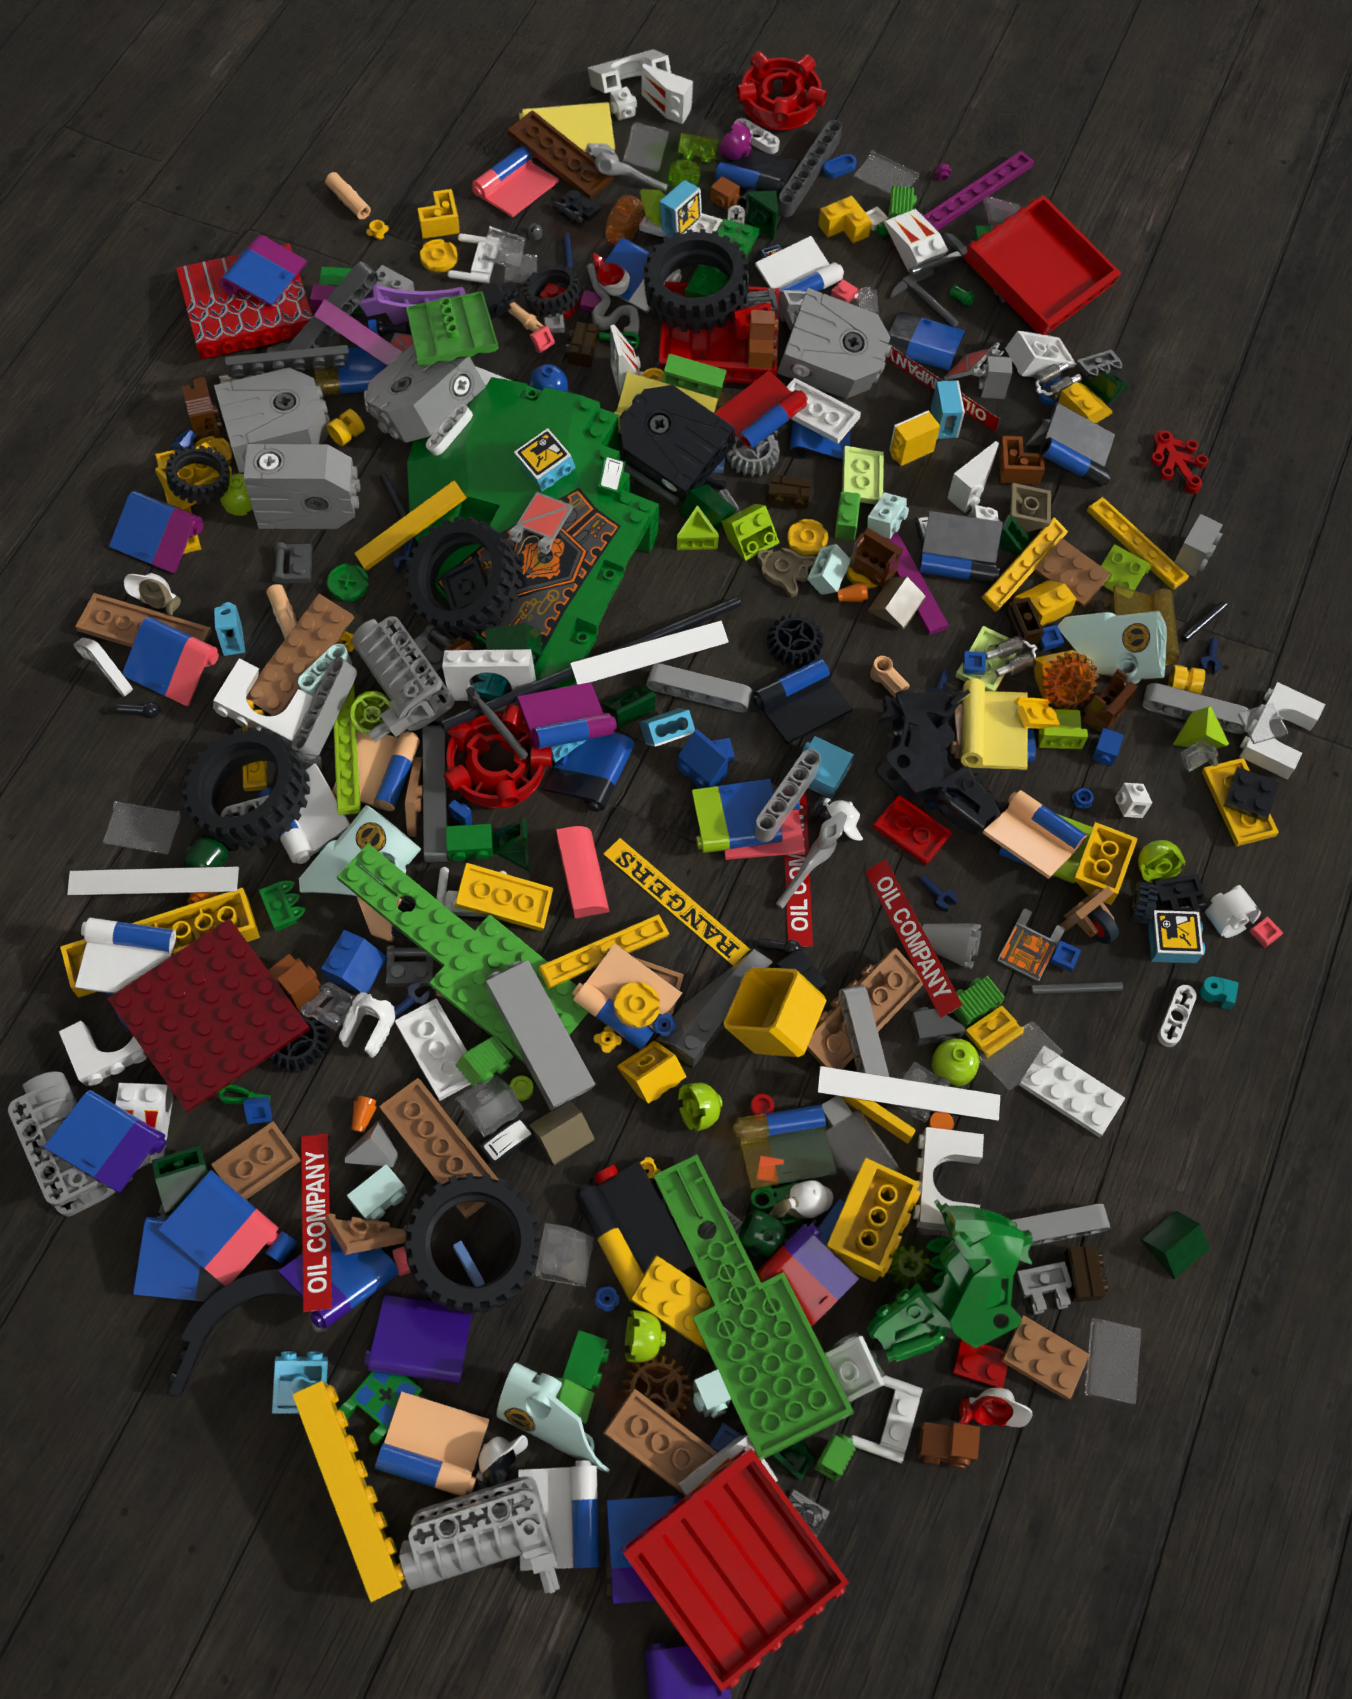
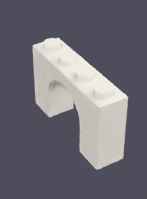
[588,49,671,93]
[442,649,536,701]
[213,658,313,748]
[1240,682,1325,780]
[59,1021,147,1086]
[913,1127,984,1232]

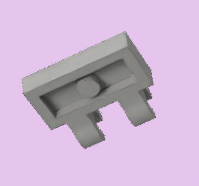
[1016,1261,1072,1315]

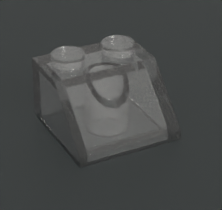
[455,1073,524,1137]
[535,1223,594,1287]

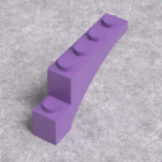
[359,283,466,325]

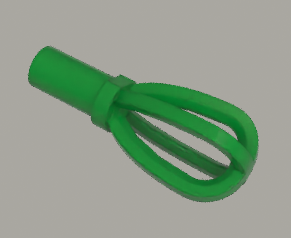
[599,332,640,350]
[219,1084,271,1104]

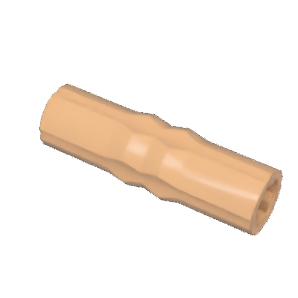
[325,172,371,219]
[266,584,297,639]

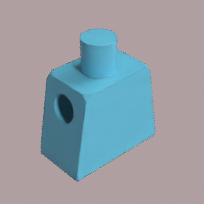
[214,602,245,656]

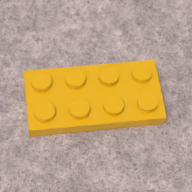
[1202,758,1279,847]
[454,863,553,932]
[629,1256,715,1353]

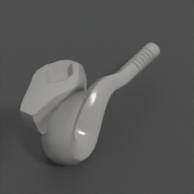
[586,143,668,192]
[587,263,640,335]
[775,811,847,909]

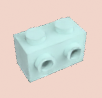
[868,492,909,539]
[807,544,851,595]
[347,1164,407,1221]
[693,1370,731,1418]

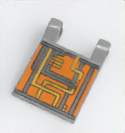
[997,909,1065,982]

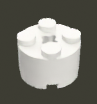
[1205,885,1261,938]

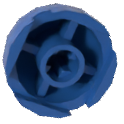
[529,364,568,392]

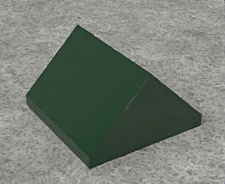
[745,191,779,240]
[679,485,736,531]
[601,685,656,730]
[1140,1211,1210,1279]

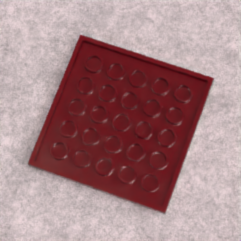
[107,918,310,1113]

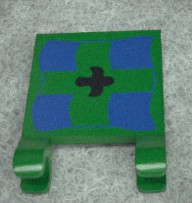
[339,1372,423,1446]

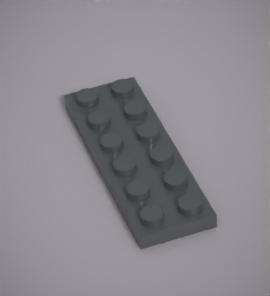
[225,345,349,379]

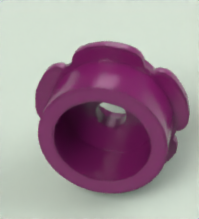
[934,164,952,181]

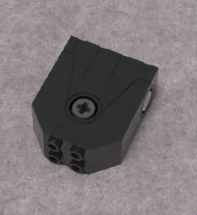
[620,385,736,502]

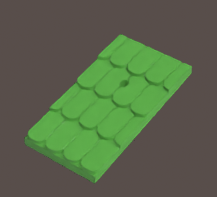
[406,291,499,366]

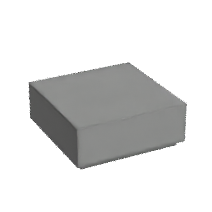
[544,313,565,333]
[822,1095,853,1128]

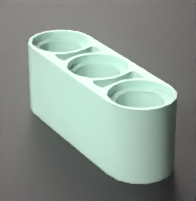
[298,644,352,697]

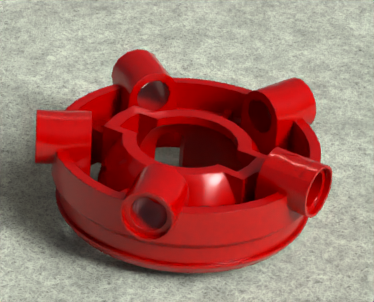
[736,52,827,131]
[443,704,552,808]

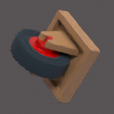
[1060,887,1119,944]

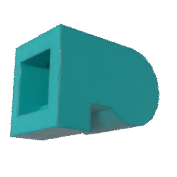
[1200,976,1239,1011]

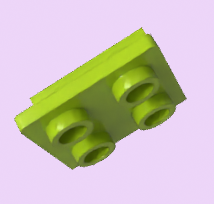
[1101,544,1151,600]
[1038,709,1088,749]

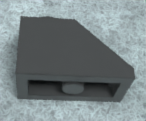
[910,1007,965,1046]

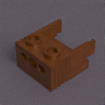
[182,377,223,442]
[849,528,903,588]
[1082,669,1138,734]

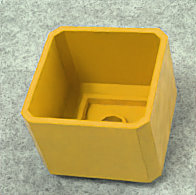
[723,968,826,1057]

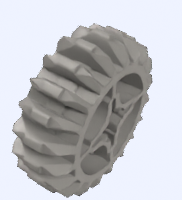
[726,435,780,478]

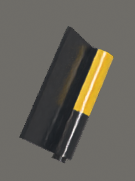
[575,1161,695,1302]

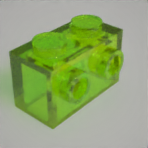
[678,133,719,163]

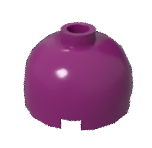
[718,121,752,161]

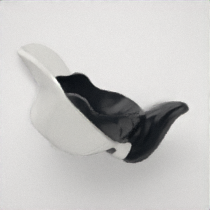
[804,796,863,841]
[475,1435,528,1505]

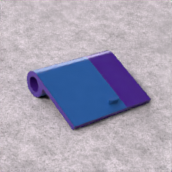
[44,1090,167,1194]
[279,1219,399,1329]
[606,1496,683,1604]

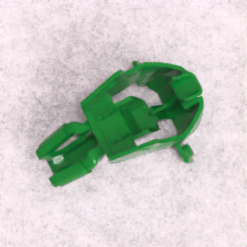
[867,1199,1033,1362]

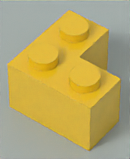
[418,189,460,239]
[818,196,872,243]

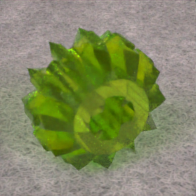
[669,158,700,186]
[888,1246,930,1289]

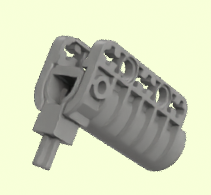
[352,616,455,742]
[8,1072,150,1217]
[399,1476,560,1594]

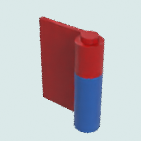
[715,370,808,450]

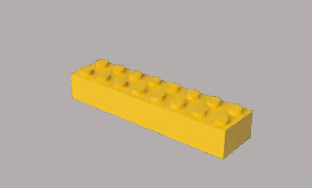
[60,887,260,998]
[292,1381,405,1602]

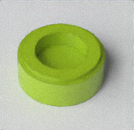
[509,1076,534,1101]

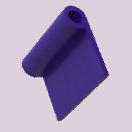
[365,1295,473,1384]
[644,1643,732,1699]

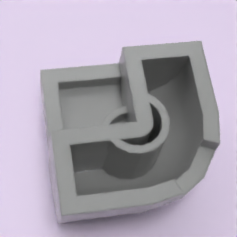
[779,290,806,330]

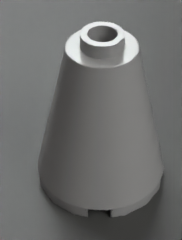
[922,923,981,969]

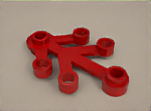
[1150,430,1208,494]

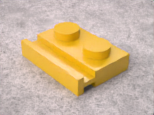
[1013,697,1060,729]
[965,1005,1024,1058]

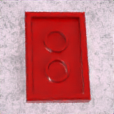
[872,795,953,866]

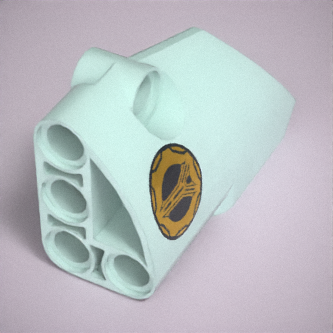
[1057,611,1167,684]
[299,805,421,896]
[497,1363,610,1473]

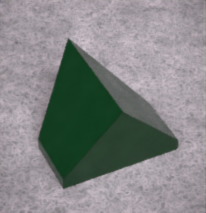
[1080,371,1129,404]
[999,514,1031,556]
[493,817,530,872]
[767,1439,815,1481]

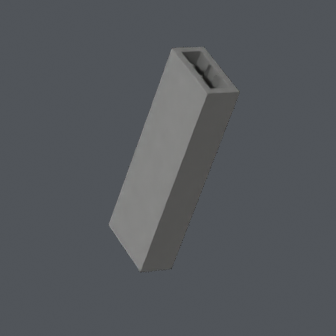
[484,960,596,1111]

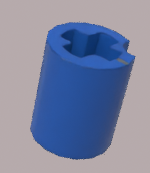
[265,1231,298,1265]

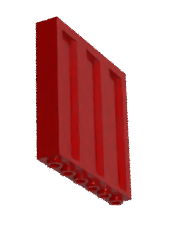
[659,281,779,384]
[621,1446,849,1692]

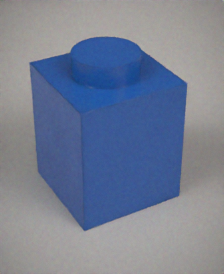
[1092,728,1124,766]

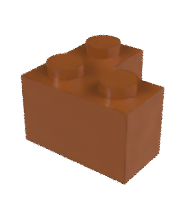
[748,310,778,369]
[998,436,1045,485]
[268,954,321,1012]
[918,1422,980,1469]

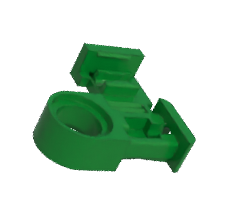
[751,1181,804,1228]

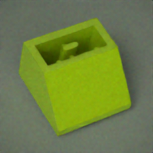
[721,504,780,561]

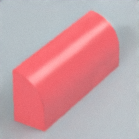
[556,826,610,919]

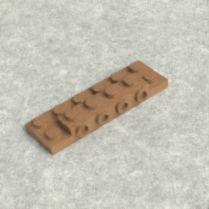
[807,948,923,1070]

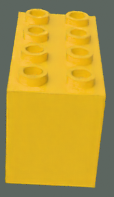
[826,1158,921,1282]

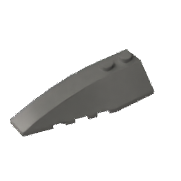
[655,949,773,1068]

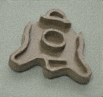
[757,548,816,597]

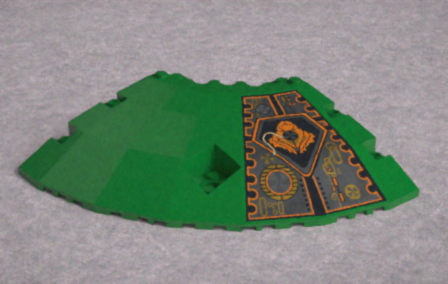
[407,377,659,690]

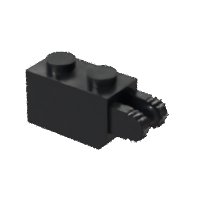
[478,281,520,320]

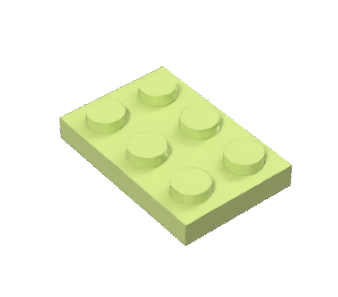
[842,446,884,505]
[956,626,1019,692]

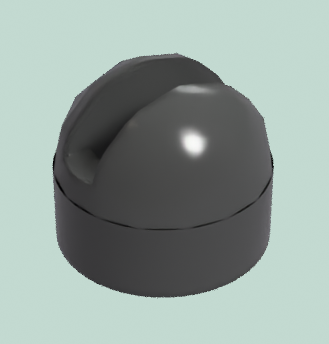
[527,223,542,240]

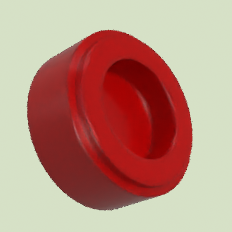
[750,1094,774,1119]
[594,1165,619,1185]

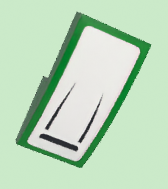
[597,456,625,496]

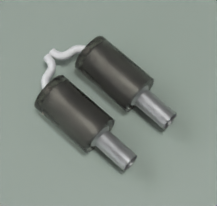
[1034,362,1082,400]
[986,635,1037,677]

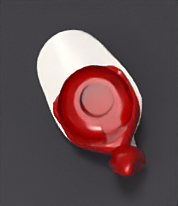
[593,254,630,296]
[958,1388,1032,1427]

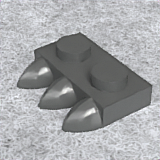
[1076,350,1122,377]

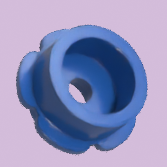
[1072,788,1094,809]
[653,1013,676,1036]
[595,1286,619,1311]

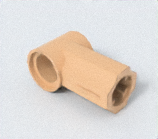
[870,656,910,698]

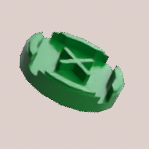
[327,564,369,602]

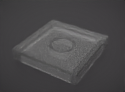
[482,226,526,271]

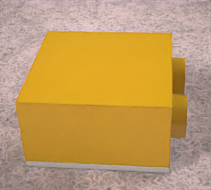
[889,410,940,466]

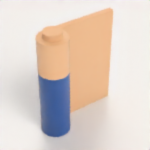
[572,943,682,1050]

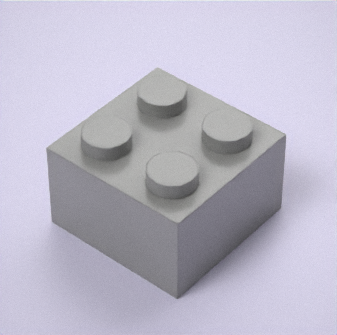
[1174,514,1223,577]

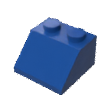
[677,729,729,789]
[321,930,387,994]

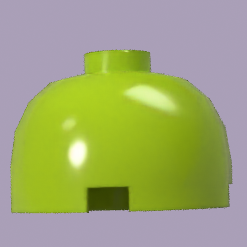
[220,474,254,516]
[350,691,392,734]
[1137,840,1185,883]
[932,1038,979,1087]
[678,1083,722,1132]
[625,1310,666,1363]

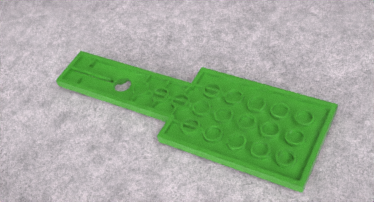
[337,843,589,1065]
[653,1155,854,1461]

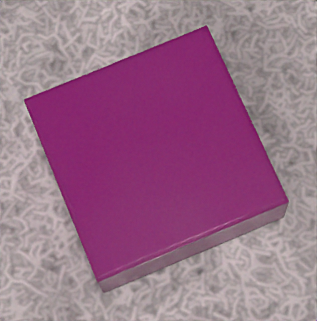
[580,290,601,311]

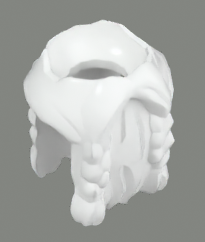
[339,992,395,1058]

